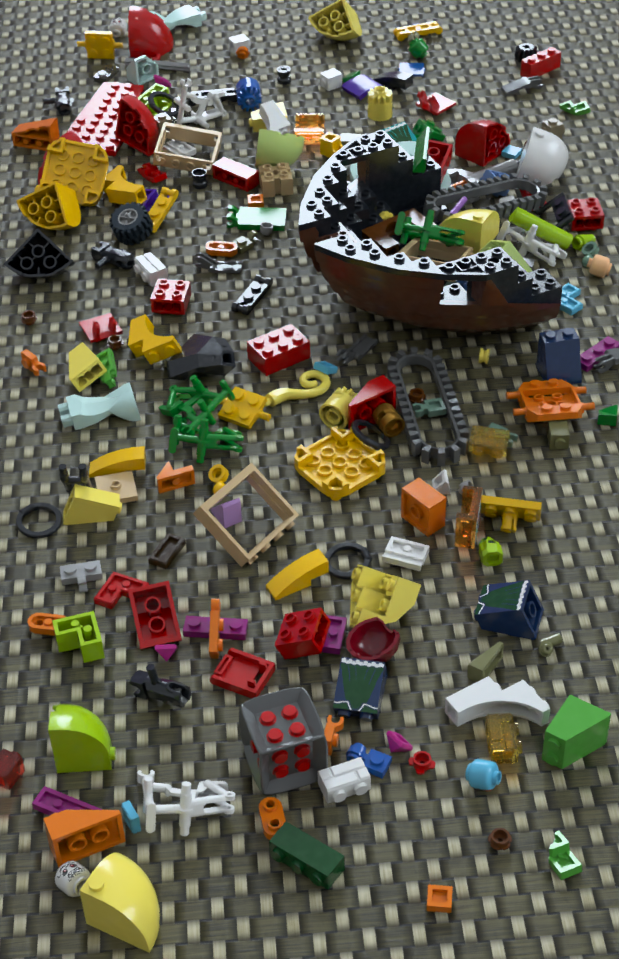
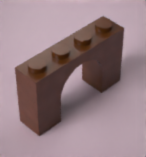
[362,208,436,257]

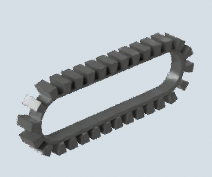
[423,173,548,223]
[387,347,469,466]

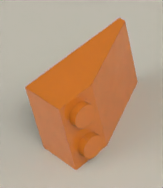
[43,810,126,868]

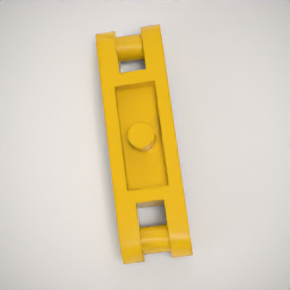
[393,21,443,41]
[148,186,179,233]

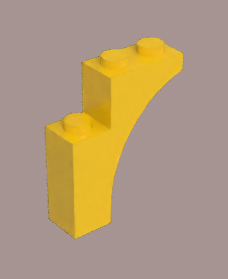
[104,165,147,205]
[128,314,182,364]

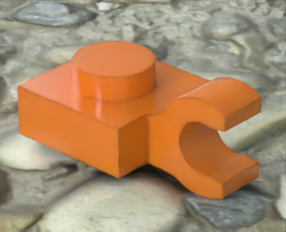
[21,349,47,376]
[324,715,344,756]

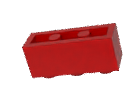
[520,47,561,77]
[212,157,259,192]

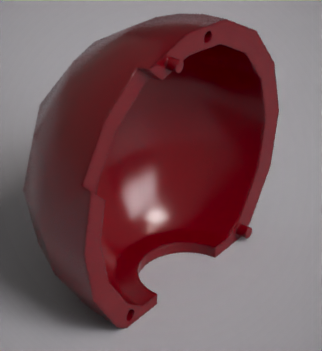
[346,617,400,663]

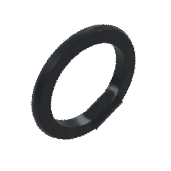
[147,91,179,117]
[351,419,390,450]
[16,502,63,538]
[325,542,372,579]

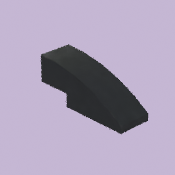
[373,71,413,91]

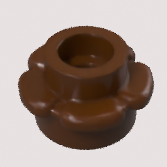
[21,310,37,325]
[107,334,124,350]
[408,388,426,404]
[488,828,512,850]

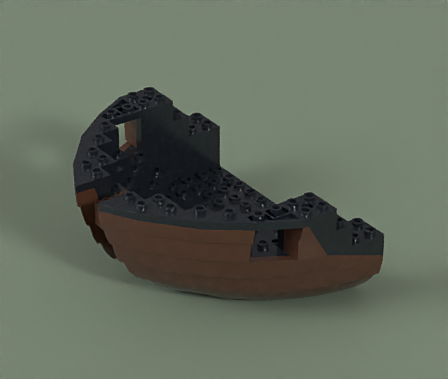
[298,130,562,333]

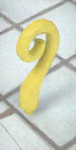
[265,370,331,407]

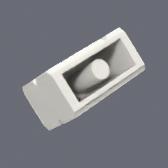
[133,252,168,287]
[318,757,371,803]

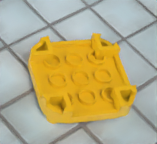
[40,138,109,207]
[294,426,386,501]

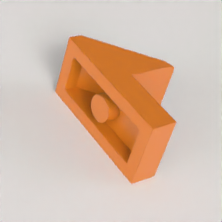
[156,461,195,494]

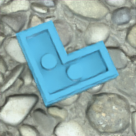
[560,283,583,316]

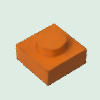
[248,194,264,207]
[427,884,453,913]

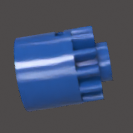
[236,77,262,112]

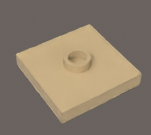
[95,471,138,503]

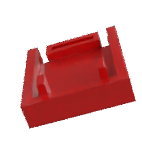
[210,648,276,699]

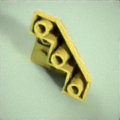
[349,564,421,628]

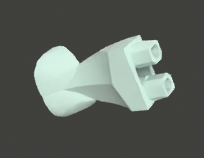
[149,5,207,30]
[58,382,141,430]

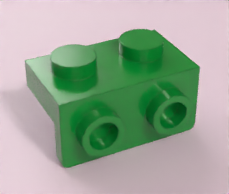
[412,118,446,141]

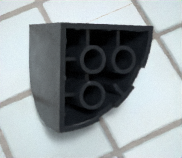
[4,228,75,279]

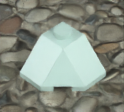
[126,55,159,85]

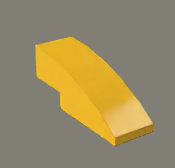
[89,446,146,478]
[266,548,329,601]

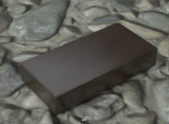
[148,533,186,569]

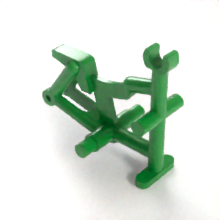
[395,209,465,251]
[158,375,235,436]
[168,414,244,463]

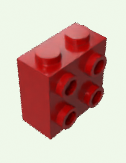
[568,197,605,231]
[150,279,191,315]
[275,608,331,659]

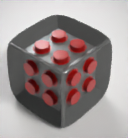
[239,687,328,795]

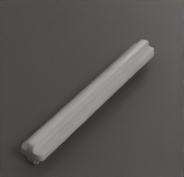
[124,58,191,72]

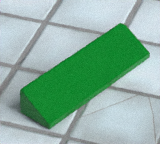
[412,127,430,173]

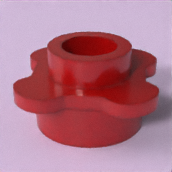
[408,751,436,775]

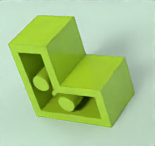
[52,611,105,663]

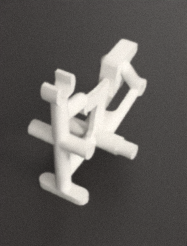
[174,78,227,129]
[496,221,567,267]
[137,770,235,836]

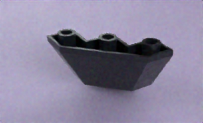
[167,334,236,381]

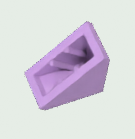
[211,498,242,528]

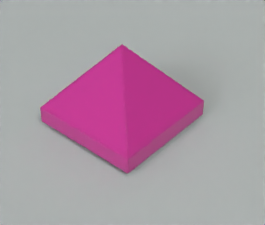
[153,74,171,87]
[155,644,178,662]
[386,731,413,752]

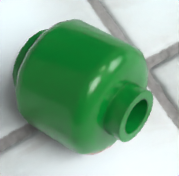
[408,38,429,59]

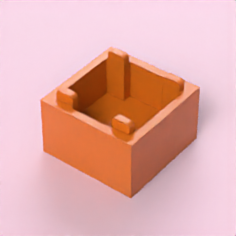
[401,478,446,537]

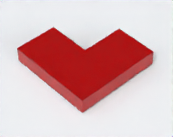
[94,572,149,609]

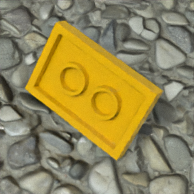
[481,495,542,533]

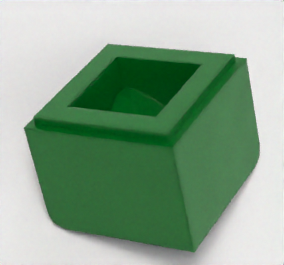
[597,405,618,426]

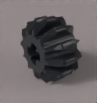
[514,43,538,62]

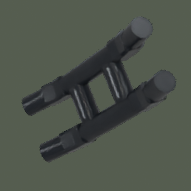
[58,463,95,494]

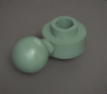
[582,241,599,268]

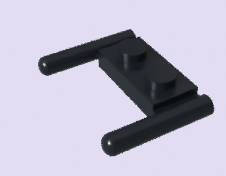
[535,192,575,229]

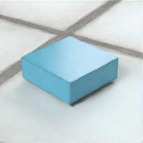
[501,145,522,159]
[313,361,338,375]
[121,800,141,834]

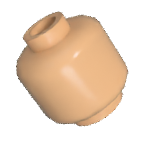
[586,254,612,278]

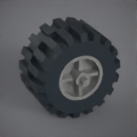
[109,202,153,245]

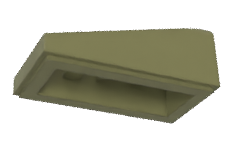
[467,641,504,682]

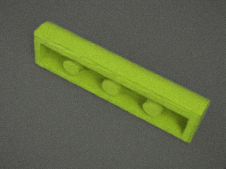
[509,207,573,250]

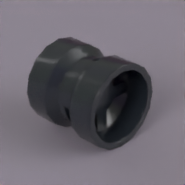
[277,66,291,85]
[192,168,208,189]

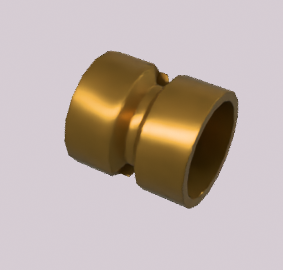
[372,403,405,437]

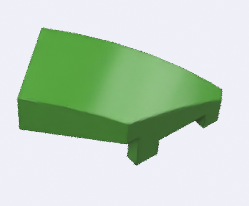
[559,100,591,115]
[549,830,582,880]

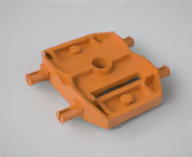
[506,378,595,422]

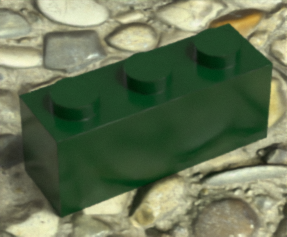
[269,822,345,890]

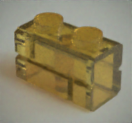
[469,425,510,458]
[485,713,522,764]

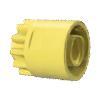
[368,86,393,121]
[319,386,357,429]

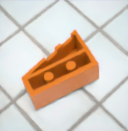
[11,118,60,151]

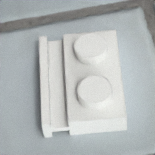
[162,140,196,157]
[382,536,430,571]

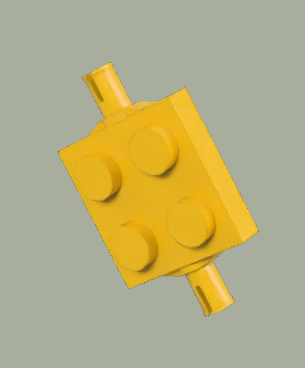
[77,31,123,59]
[218,386,271,430]

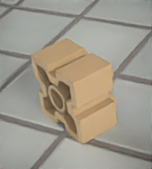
[258,162,293,198]

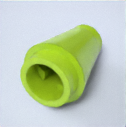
[571,234,596,251]

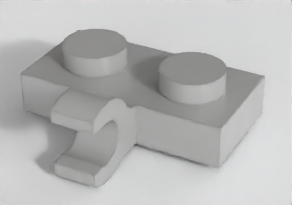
[60,560,103,593]

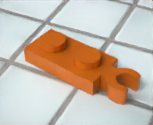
[209,599,224,659]

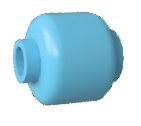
[465,759,502,791]

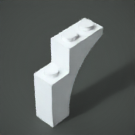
[259,100,291,135]
[445,676,550,727]

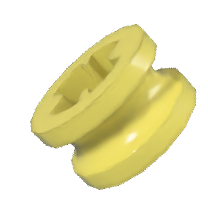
[479,348,490,364]

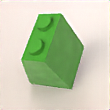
[542,695,611,769]

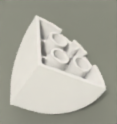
[517,127,569,185]

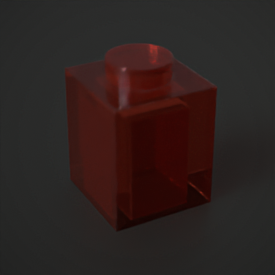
[0,748,25,790]

